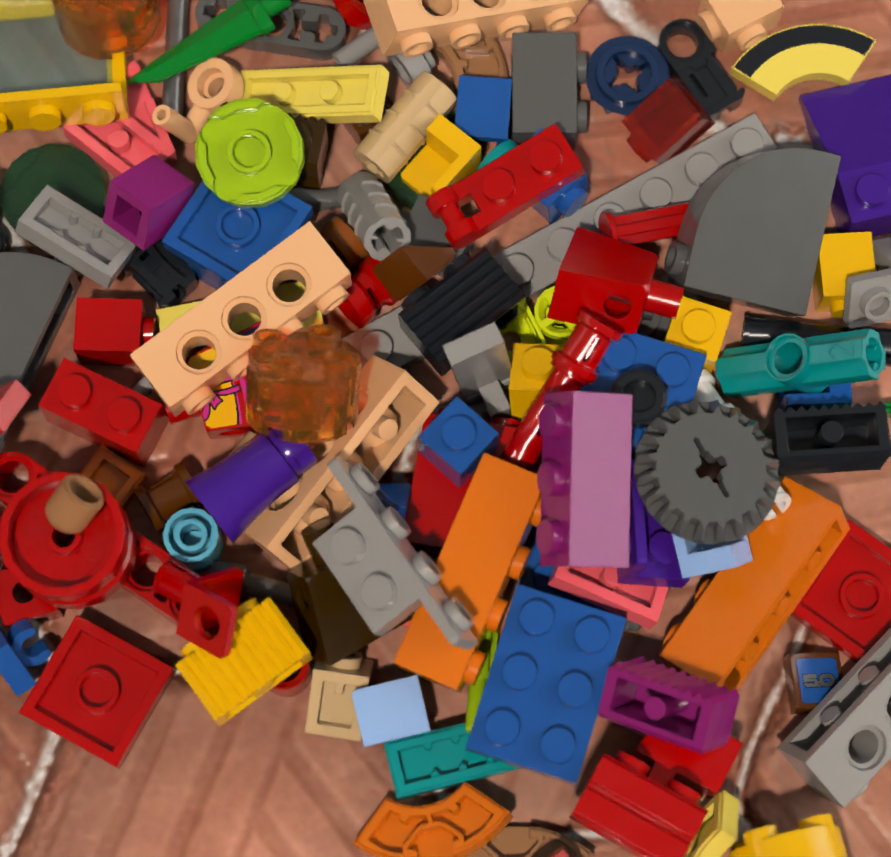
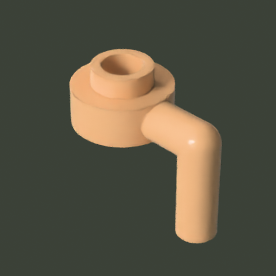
[152,58,244,143]

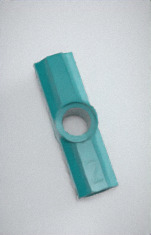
[716,328,886,398]

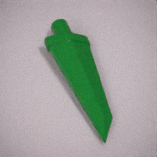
[127,0,292,84]

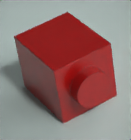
[73,297,157,366]

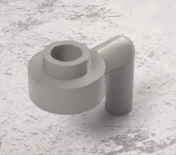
[332,27,436,88]

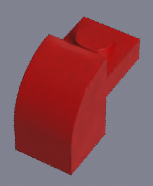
[632,735,743,799]

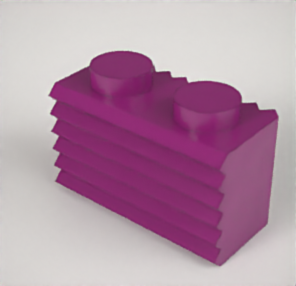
[598,656,740,754]

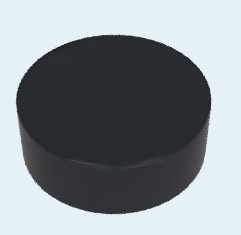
[610,369,667,429]

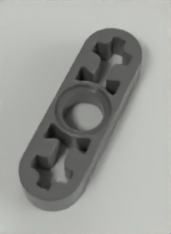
[195,0,347,61]

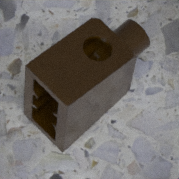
[287,519,416,666]

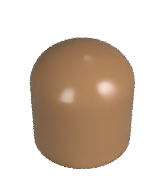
[45,474,104,534]

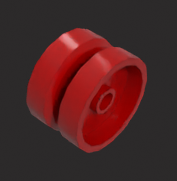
[0,472,137,609]

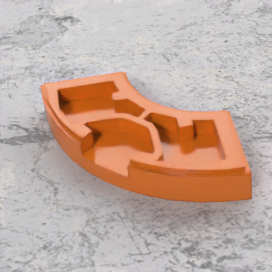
[353,781,513,857]

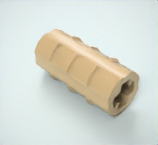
[354,71,457,183]

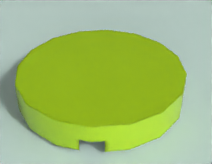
[195,98,305,209]

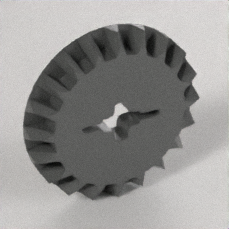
[634,399,781,544]

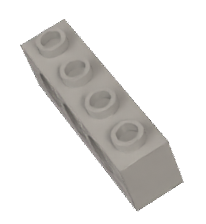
[777,627,891,808]

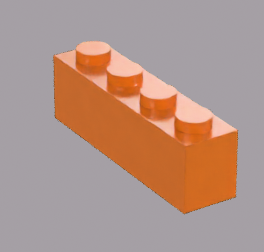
[393,453,541,694]
[659,476,850,691]

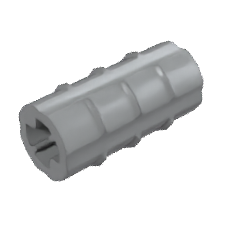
[337,172,411,261]

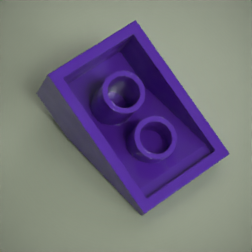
[799,75,891,237]

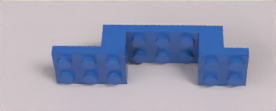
[465,333,707,786]

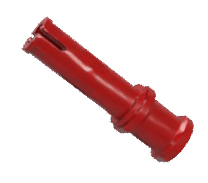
[500,308,623,471]

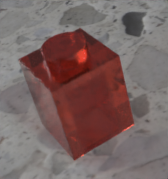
[621,78,715,164]

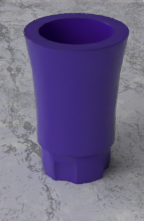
[185,419,318,543]

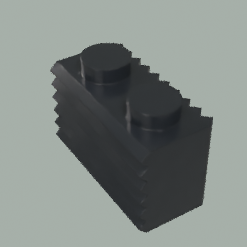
[398,248,526,376]
[765,401,891,476]

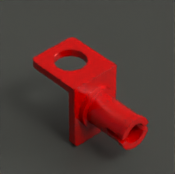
[153,560,244,659]

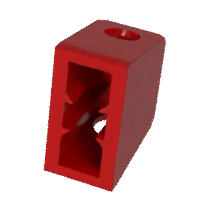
[547,227,684,334]

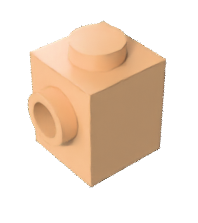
[696,0,784,55]

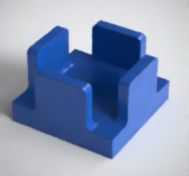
[162,181,313,290]

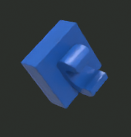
[0,618,51,697]

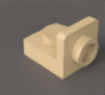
[305,651,374,741]

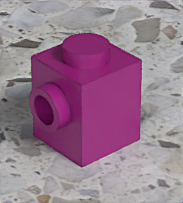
[103,155,195,251]

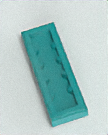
[384,723,522,800]

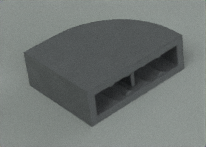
[664,148,841,316]
[0,252,81,427]

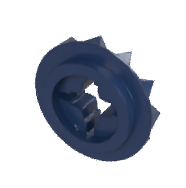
[586,36,669,119]

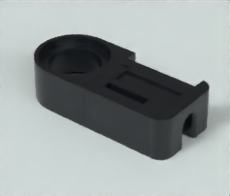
[657,19,745,124]
[121,239,198,309]

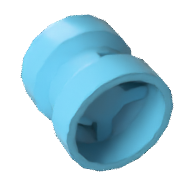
[163,508,224,572]

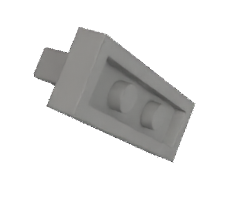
[442,322,512,420]

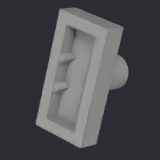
[15,185,138,289]

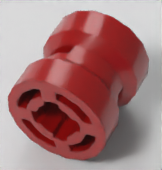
[338,255,399,328]

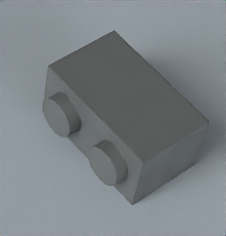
[511,32,587,151]

